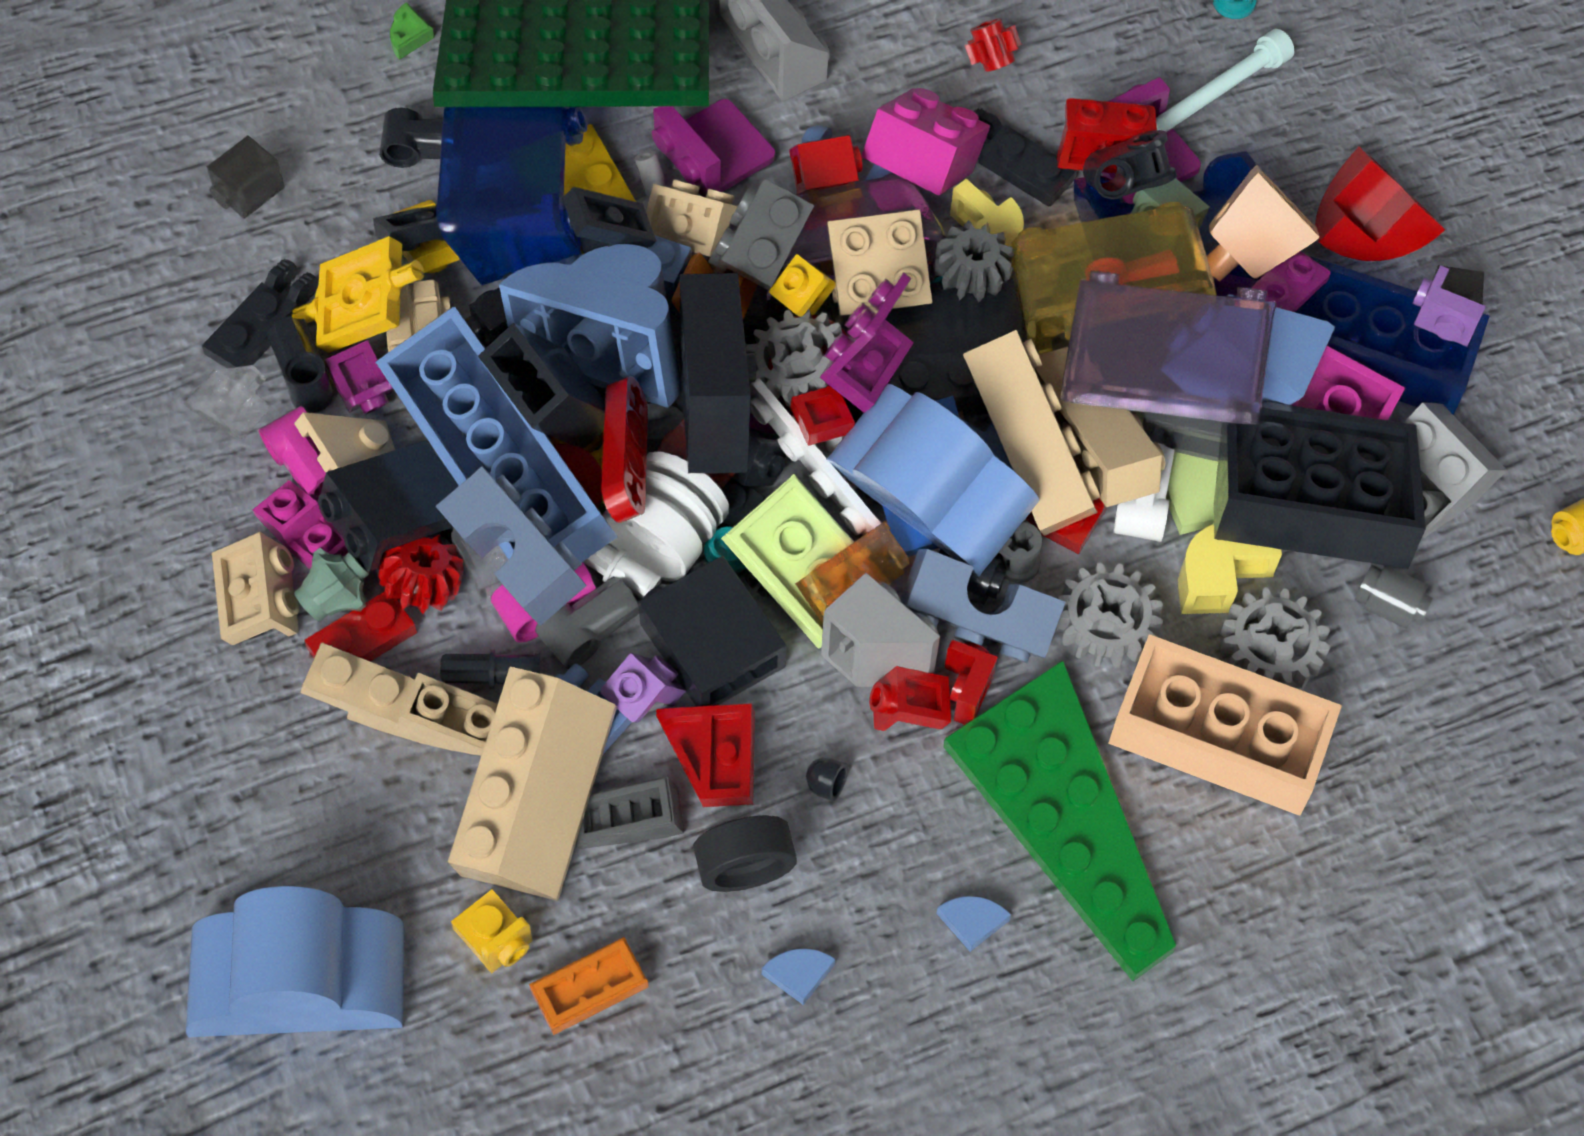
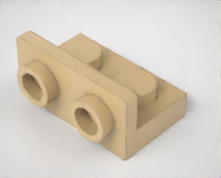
[646,180,737,257]
[212,532,299,645]

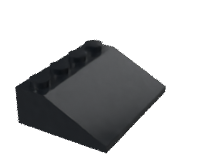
[829,278,1028,423]
[1214,395,1426,569]

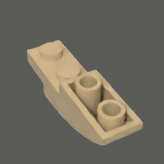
[301,643,498,756]

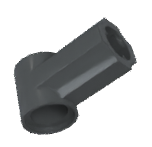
[535,577,639,669]

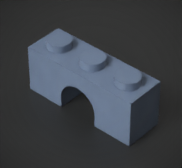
[436,466,587,626]
[900,549,1065,663]

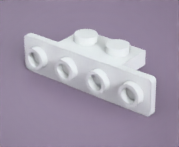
[750,378,882,541]

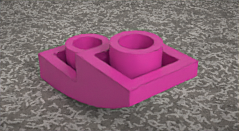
[252,480,349,569]

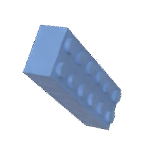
[376,306,618,563]

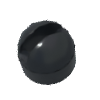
[806,757,848,801]

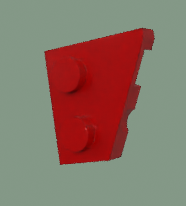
[656,703,755,807]

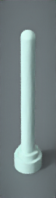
[1156,29,1294,132]

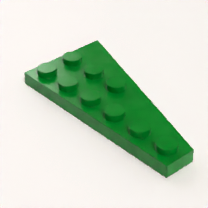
[943,661,1176,981]

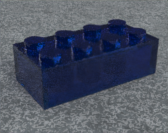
[1295,256,1490,415]

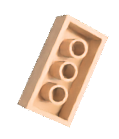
[1108,634,1342,816]

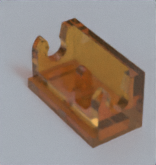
[795,521,910,624]

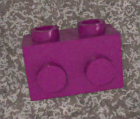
[1238,251,1330,312]

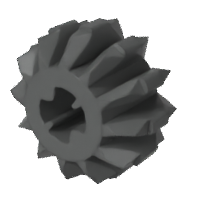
[934,220,1014,302]

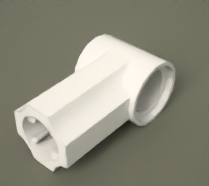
[1113,442,1174,542]

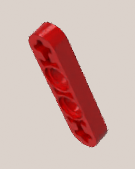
[601,376,648,523]

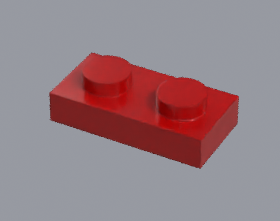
[304,591,417,662]

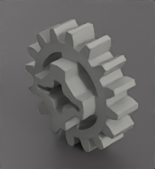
[746,309,842,407]
[1056,563,1163,668]
[1220,587,1330,688]

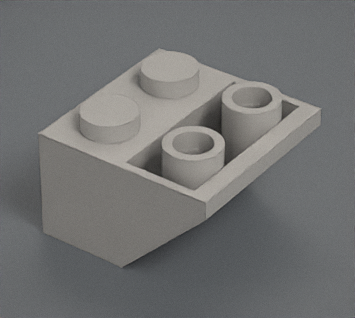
[1403,402,1507,538]
[821,573,940,687]

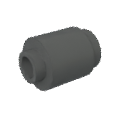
[1355,564,1433,629]

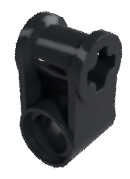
[1083,130,1177,200]

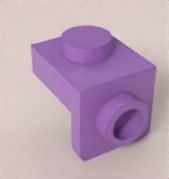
[1413,265,1486,346]
[601,653,686,723]

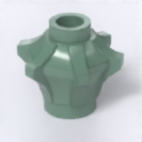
[294,548,370,622]

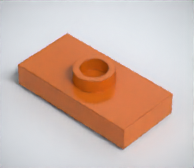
[529,937,649,1035]

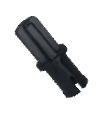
[440,649,540,689]

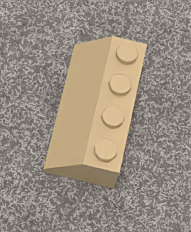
[448,667,617,901]

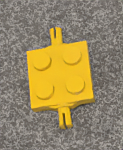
[292,236,424,353]

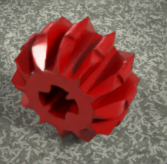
[378,534,464,615]

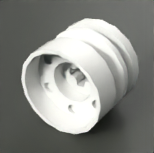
[603,452,729,581]

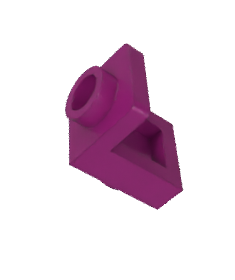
[324,340,394,415]

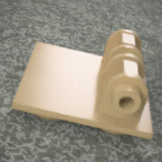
[827,210,932,316]

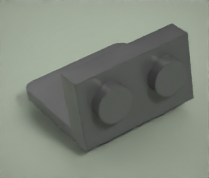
[708,178,814,291]

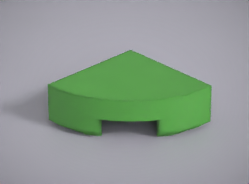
[390,2,434,60]

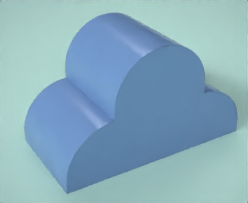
[499,244,681,408]
[826,384,1040,577]
[186,886,405,1037]

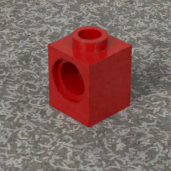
[789,135,862,194]

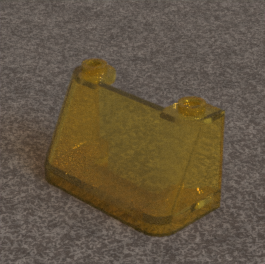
[1010,202,1216,354]

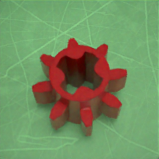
[964,18,1022,72]

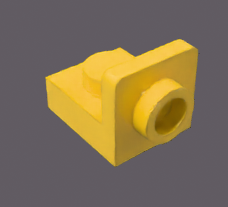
[451,889,533,974]

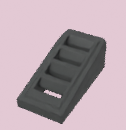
[1142,409,1223,462]
[576,776,684,849]

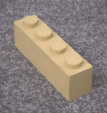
[963,330,1101,536]
[1035,344,1165,507]

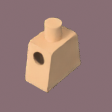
[1201,165,1319,281]

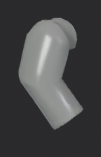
[635,150,666,210]

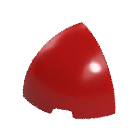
[1315,146,1446,261]

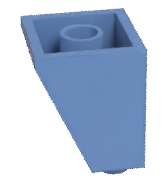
[1161,294,1335,409]

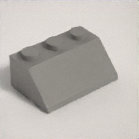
[715,0,830,102]

